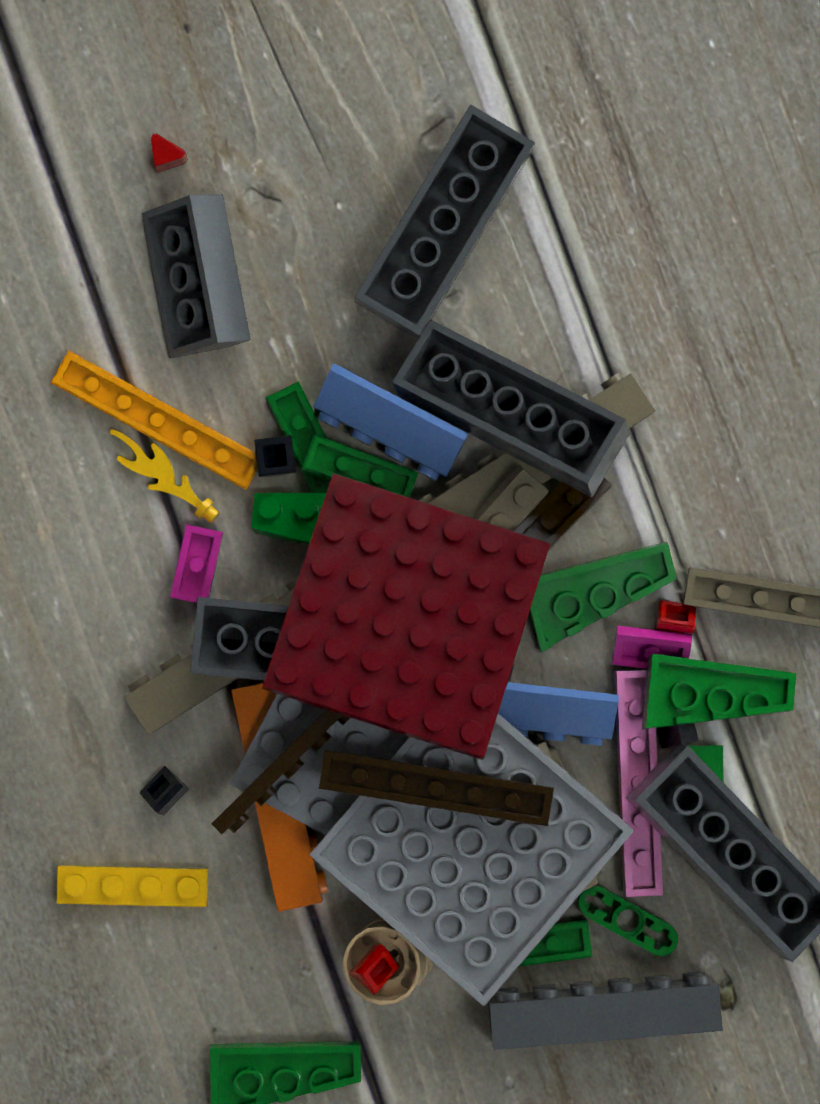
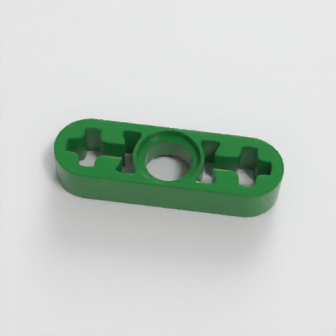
[578,885,678,956]

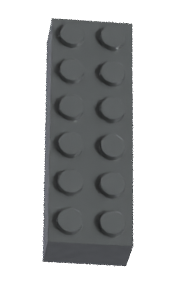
[355,104,535,340]
[392,319,630,498]
[626,745,820,962]
[488,972,723,1050]

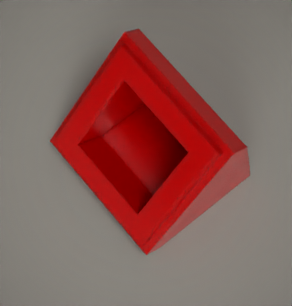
[151,133,188,173]
[654,600,696,636]
[349,944,399,995]

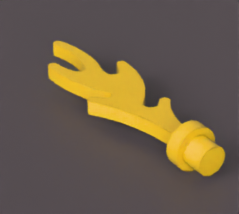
[110,429,220,524]

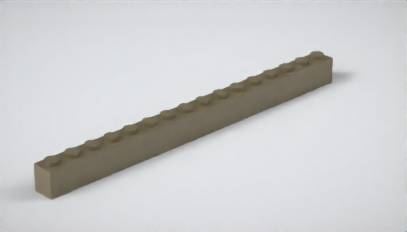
[124,373,655,735]

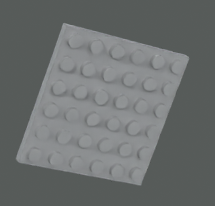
[310,714,634,1006]

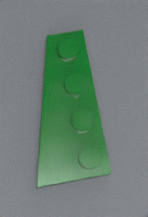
[251,493,401,544]
[530,542,677,652]
[642,654,796,730]
[210,1041,361,1104]

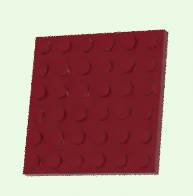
[262,473,550,760]

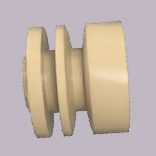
[343,916,433,1005]

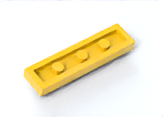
[57,865,209,907]

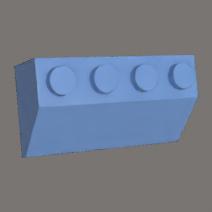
[313,363,468,481]
[498,682,619,746]

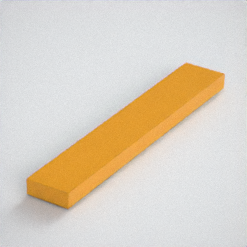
[50,350,258,491]

